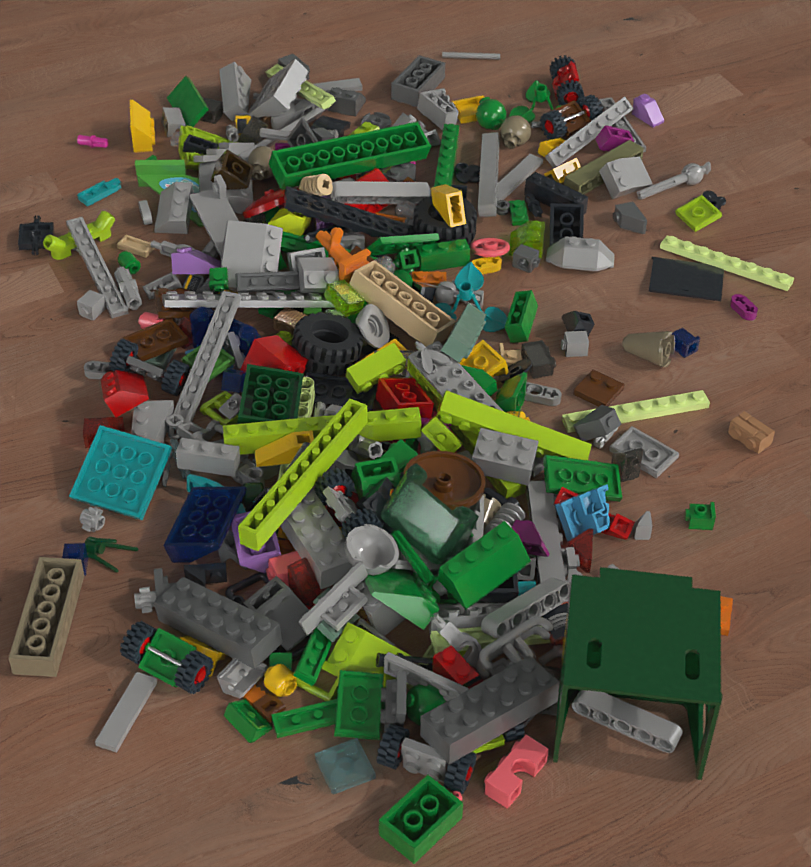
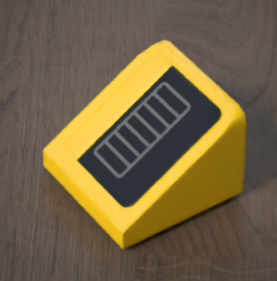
[235,115,252,135]

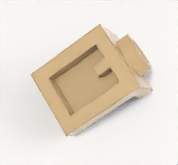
[496,343,522,367]

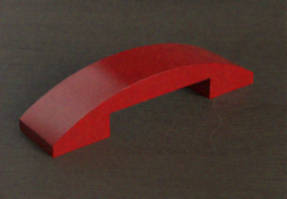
[553,487,635,540]

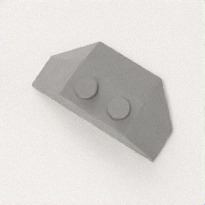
[546,237,615,271]

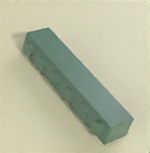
[441,303,486,363]

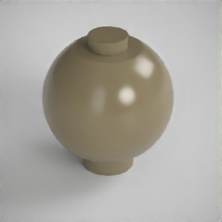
[500,116,531,149]
[248,146,275,180]

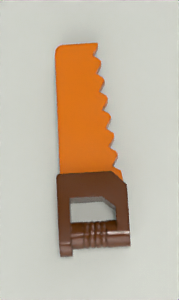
[243,684,286,723]

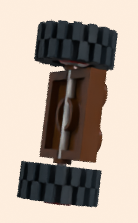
[540,94,604,140]

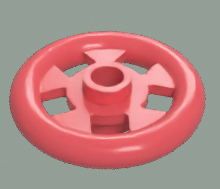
[470,238,510,257]

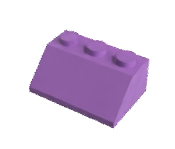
[229,511,281,573]

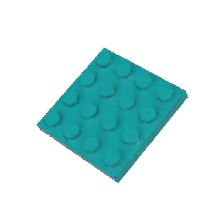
[69,425,173,521]

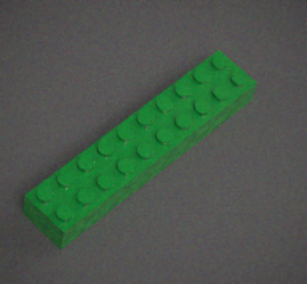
[268,122,431,190]

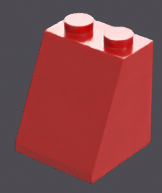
[240,335,308,373]

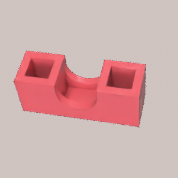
[484,735,549,809]

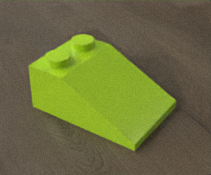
[327,622,410,688]

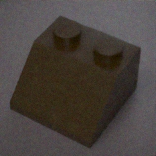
[211,149,254,190]

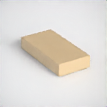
[117,235,155,258]

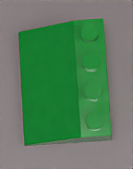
[364,568,439,630]

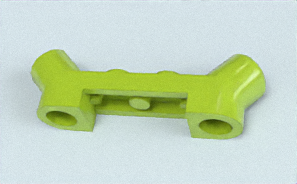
[43,211,115,260]

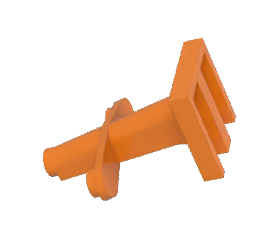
[316,227,371,293]

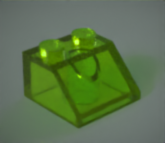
[508,221,545,258]

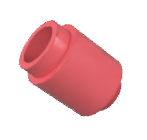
[139,312,166,329]

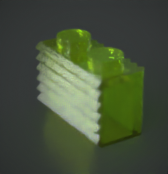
[324,280,365,317]

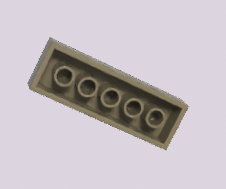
[9,557,84,677]

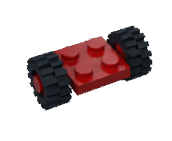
[549,55,585,105]

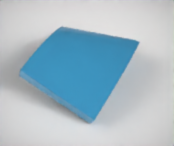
[555,484,610,543]

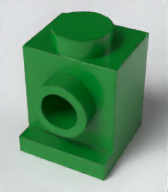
[684,502,716,530]

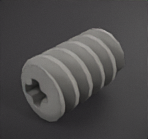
[484,503,525,535]

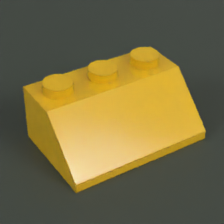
[130,100,155,153]

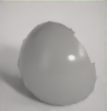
[345,524,399,575]

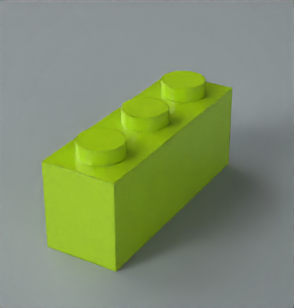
[346,343,406,394]

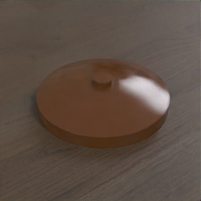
[403,451,486,511]

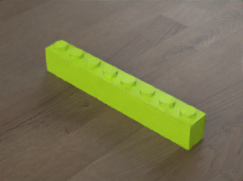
[436,390,592,460]

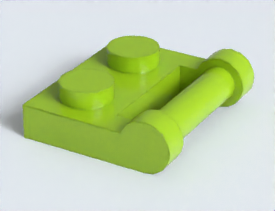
[200,391,239,426]

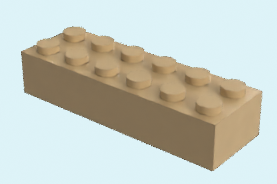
[348,260,456,347]

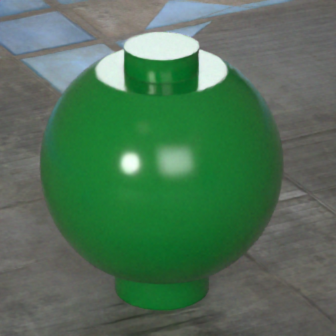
[476,97,506,130]
[406,683,447,726]

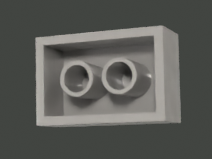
[472,428,539,485]

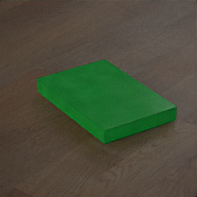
[334,670,384,740]

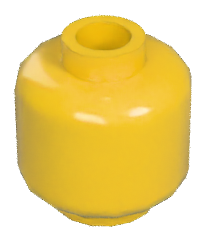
[264,664,297,697]

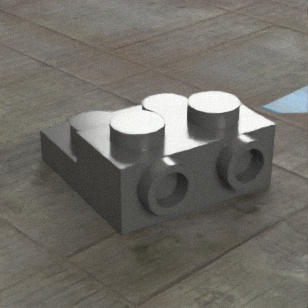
[380,671,407,731]

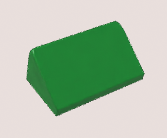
[224,699,273,743]

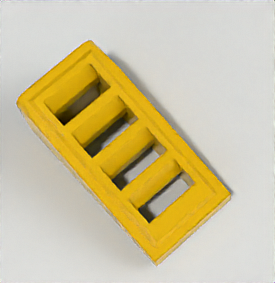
[538,138,566,157]

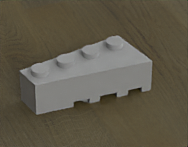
[219,62,251,122]
[131,400,174,443]
[429,603,507,635]

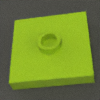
[675,195,722,232]

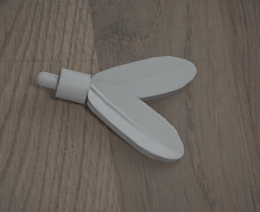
[415,341,450,375]

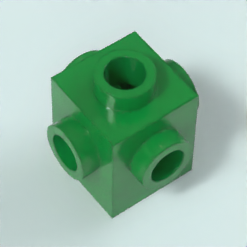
[394,248,420,273]

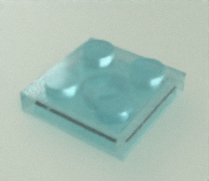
[315,738,376,795]

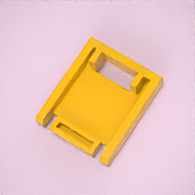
[451,95,484,123]

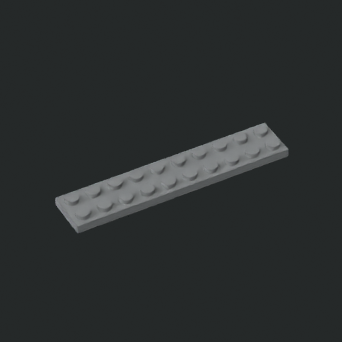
[162,291,344,308]

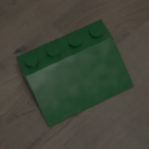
[237,364,304,424]

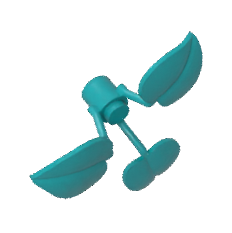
[435,262,507,332]

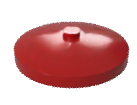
[242,187,300,219]

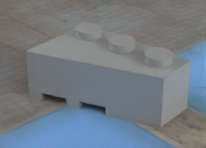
[417,88,458,130]

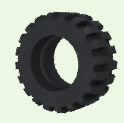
[413,195,477,245]
[291,312,363,376]

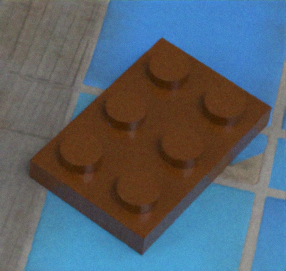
[154,288,195,318]
[123,318,189,362]

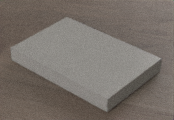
[609,426,679,478]

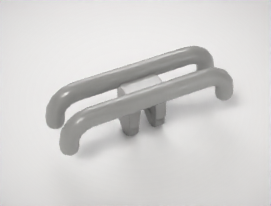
[477,617,553,679]

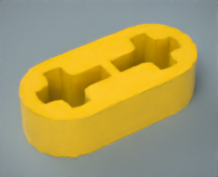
[472,257,502,275]

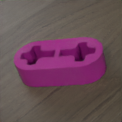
[730,294,758,321]

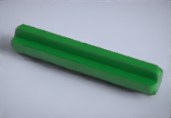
[391,530,434,584]

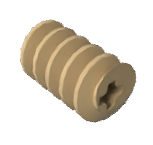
[299,174,333,196]

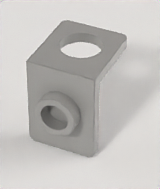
[219,392,242,420]

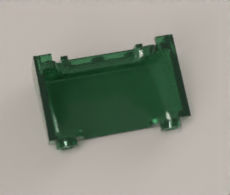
[381,463,479,565]

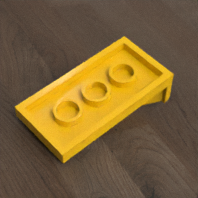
[459,340,509,377]

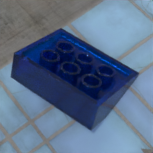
[163,486,247,563]

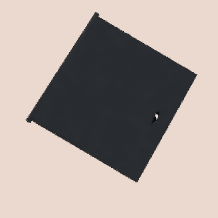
[648,257,724,301]

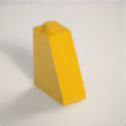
[430,184,466,228]

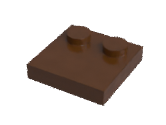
[573,370,625,407]

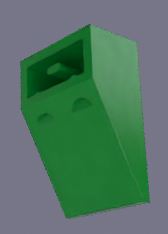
[351,457,406,522]

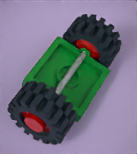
[120,621,213,694]

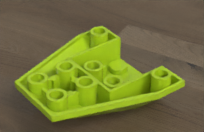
[178,126,240,170]

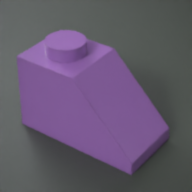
[632,94,664,127]

